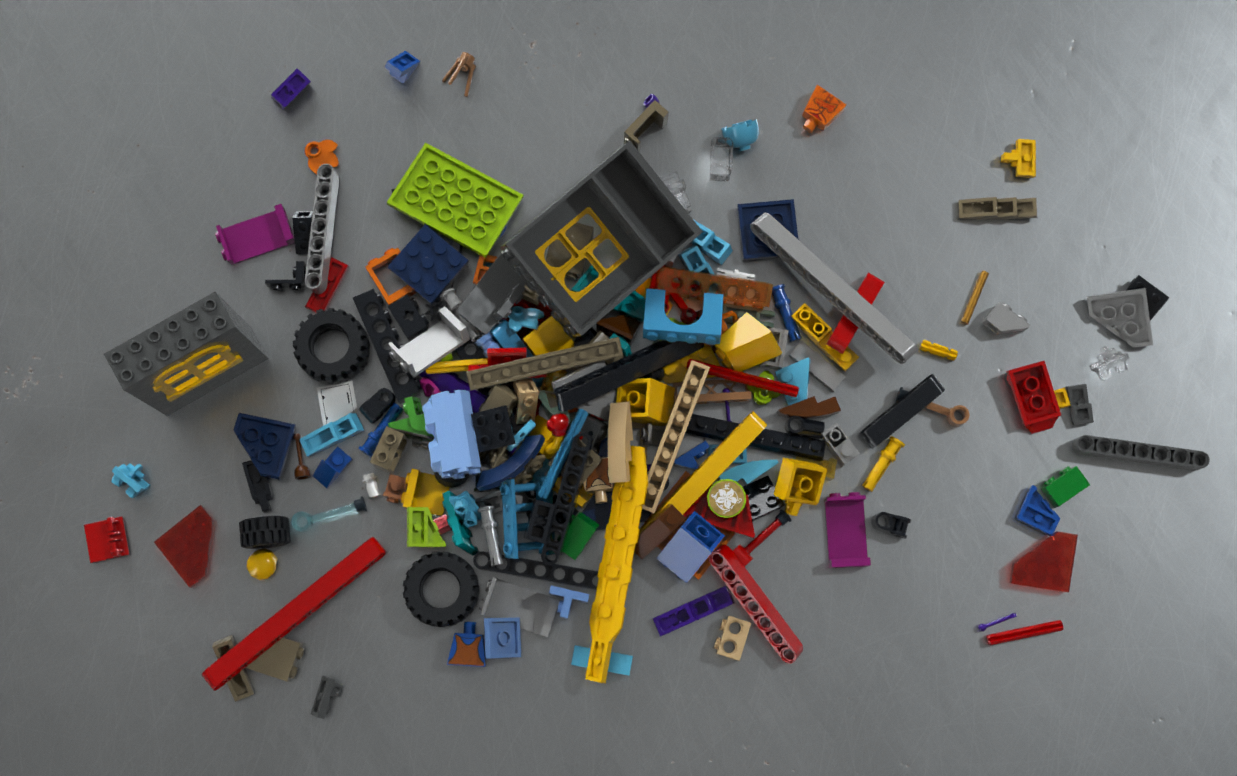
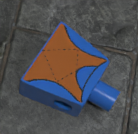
[447,622,486,667]

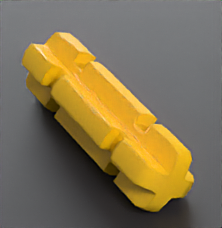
[920,340,958,361]

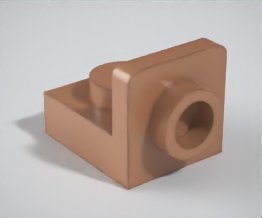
[383,474,408,504]

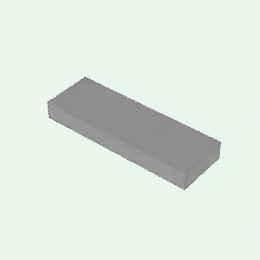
[789,341,846,392]

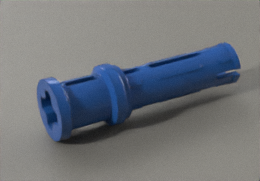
[769,284,802,342]
[358,402,404,458]

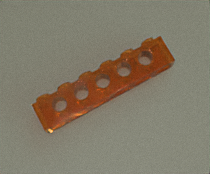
[655,266,773,310]

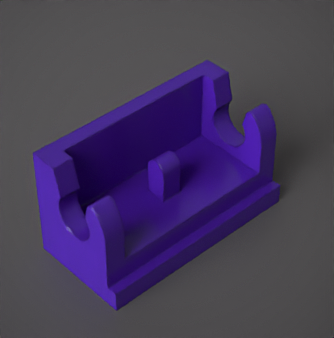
[271,68,311,109]

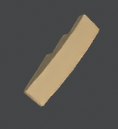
[608,401,633,483]

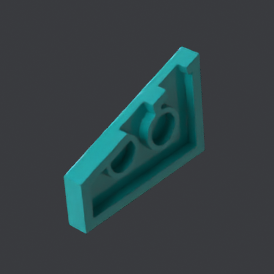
[442,491,479,556]

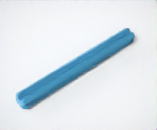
[537,409,588,500]

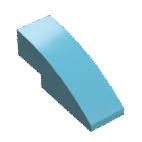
[690,219,733,265]
[678,245,726,297]
[299,413,364,457]
[717,460,779,485]
[571,645,633,676]

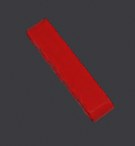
[826,272,885,354]

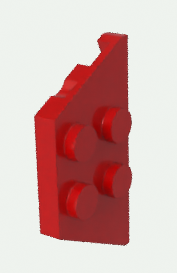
[683,484,755,539]

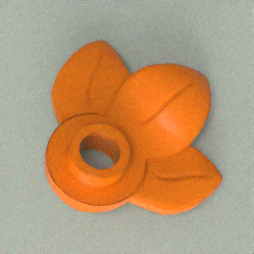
[305,139,339,174]

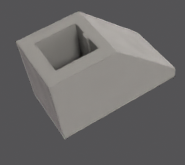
[982,302,1030,335]
[821,422,860,467]

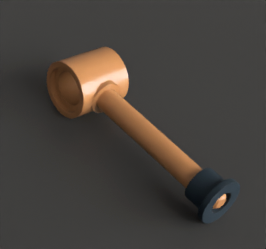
[896,387,970,427]

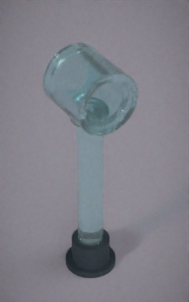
[291,496,367,533]

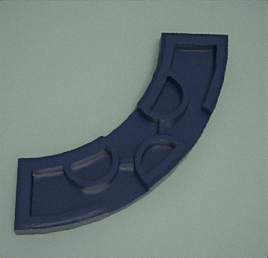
[476,435,545,491]

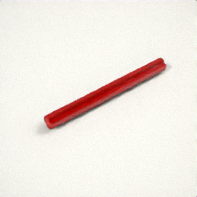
[686,359,799,397]

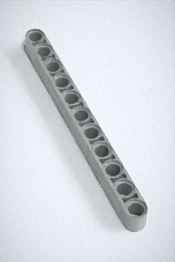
[750,212,917,364]

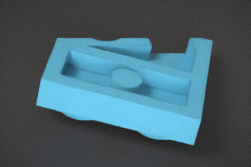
[775,357,811,406]

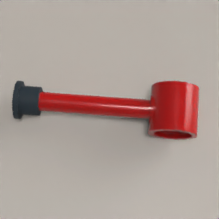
[733,509,792,567]

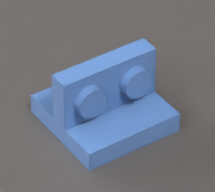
[549,585,590,619]
[484,617,521,659]

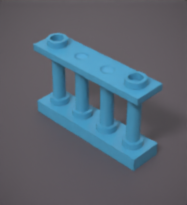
[500,475,555,559]

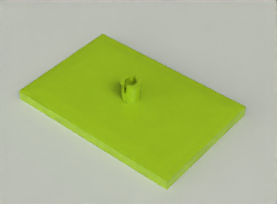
[387,143,524,258]

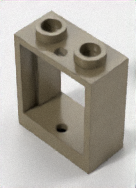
[370,426,409,475]

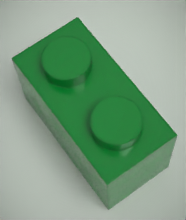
[1041,466,1090,508]
[557,512,599,560]

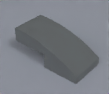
[1065,384,1094,425]

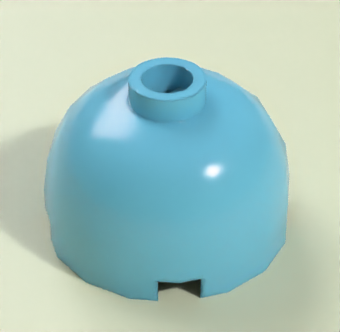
[721,119,759,151]

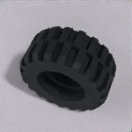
[293,308,370,384]
[403,551,479,627]

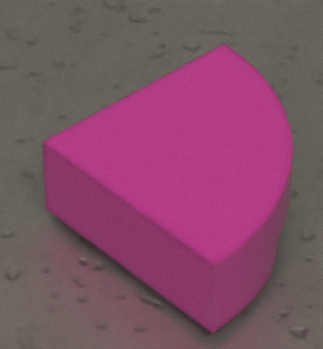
[419,377,440,397]

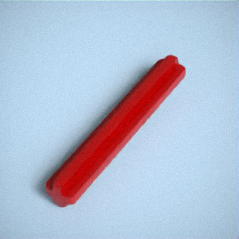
[986,620,1064,645]

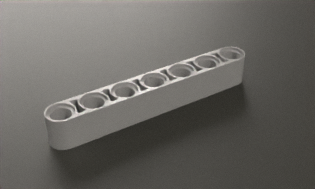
[305,164,339,294]

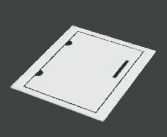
[317,381,359,426]

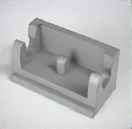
[760,328,789,370]

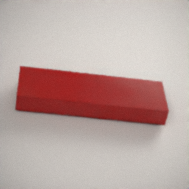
[305,257,349,313]

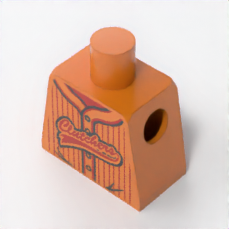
[802,85,846,133]

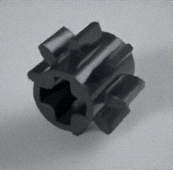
[425,299,448,322]

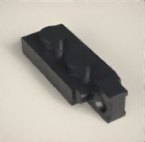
[242,460,273,513]

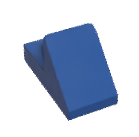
[385,51,420,83]
[673,441,710,471]
[313,446,353,489]

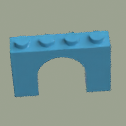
[643,289,724,345]

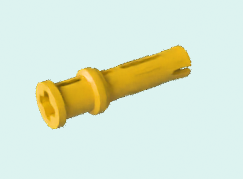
[862,436,905,492]

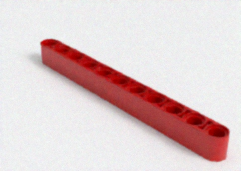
[201,537,386,691]

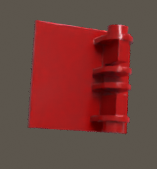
[84,516,130,563]

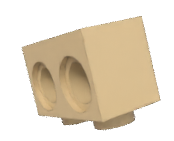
[714,616,751,661]

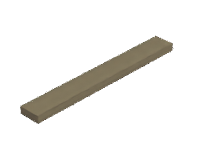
[466,337,623,391]

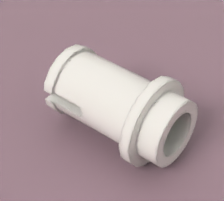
[362,473,381,499]

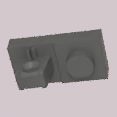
[311,676,343,719]

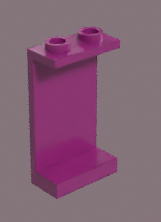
[215,204,295,265]
[824,492,871,568]

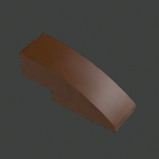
[777,396,841,419]

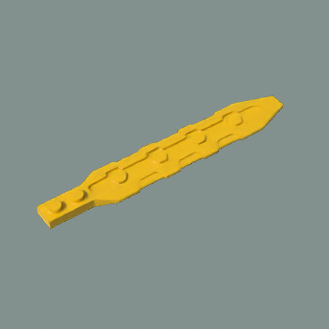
[585,446,648,683]

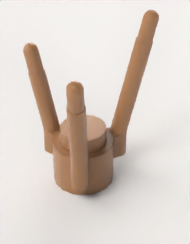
[442,52,476,97]

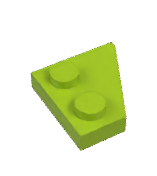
[407,507,446,547]

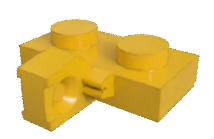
[1001,139,1036,178]

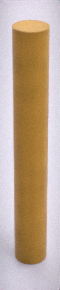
[961,271,989,325]

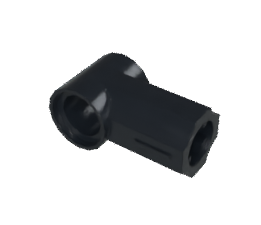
[785,416,825,439]

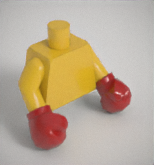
[523,399,569,459]

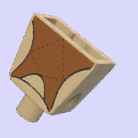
[583,457,614,504]

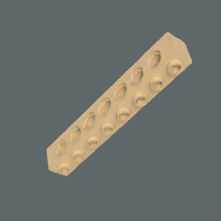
[642,360,710,514]

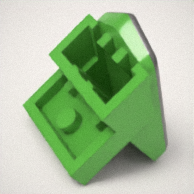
[388,396,434,440]

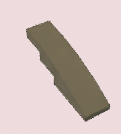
[958,197,1037,220]

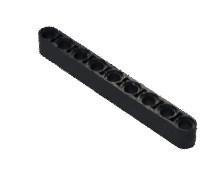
[554,340,704,411]

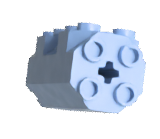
[422,390,481,479]

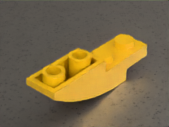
[791,303,859,372]

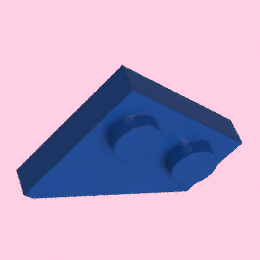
[1016,485,1061,536]

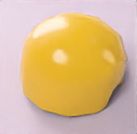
[247,548,278,580]

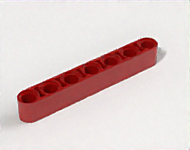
[709,544,803,664]

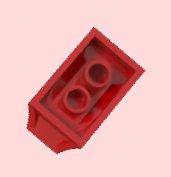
[1006,360,1061,434]

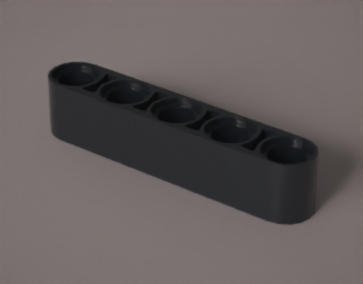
[860,374,945,449]

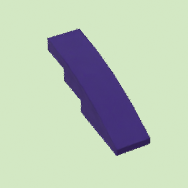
[419,370,488,413]
[653,585,735,637]

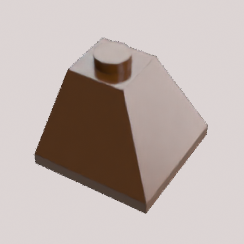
[596,315,641,347]

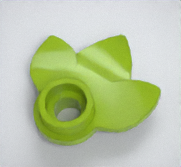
[747,370,781,405]

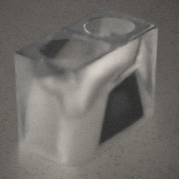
[710,137,733,181]

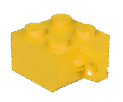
[773,458,827,516]

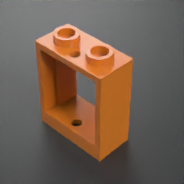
[365,247,417,305]

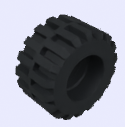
[239,516,291,549]

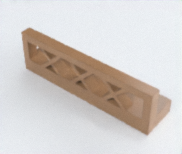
[672,379,752,404]

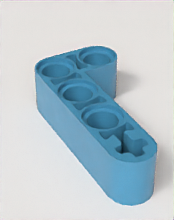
[490,319,550,389]

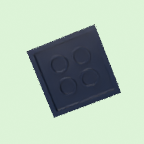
[737,199,799,261]
[387,224,469,304]

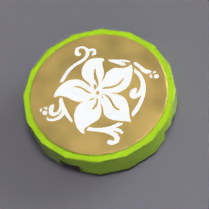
[707,479,746,518]

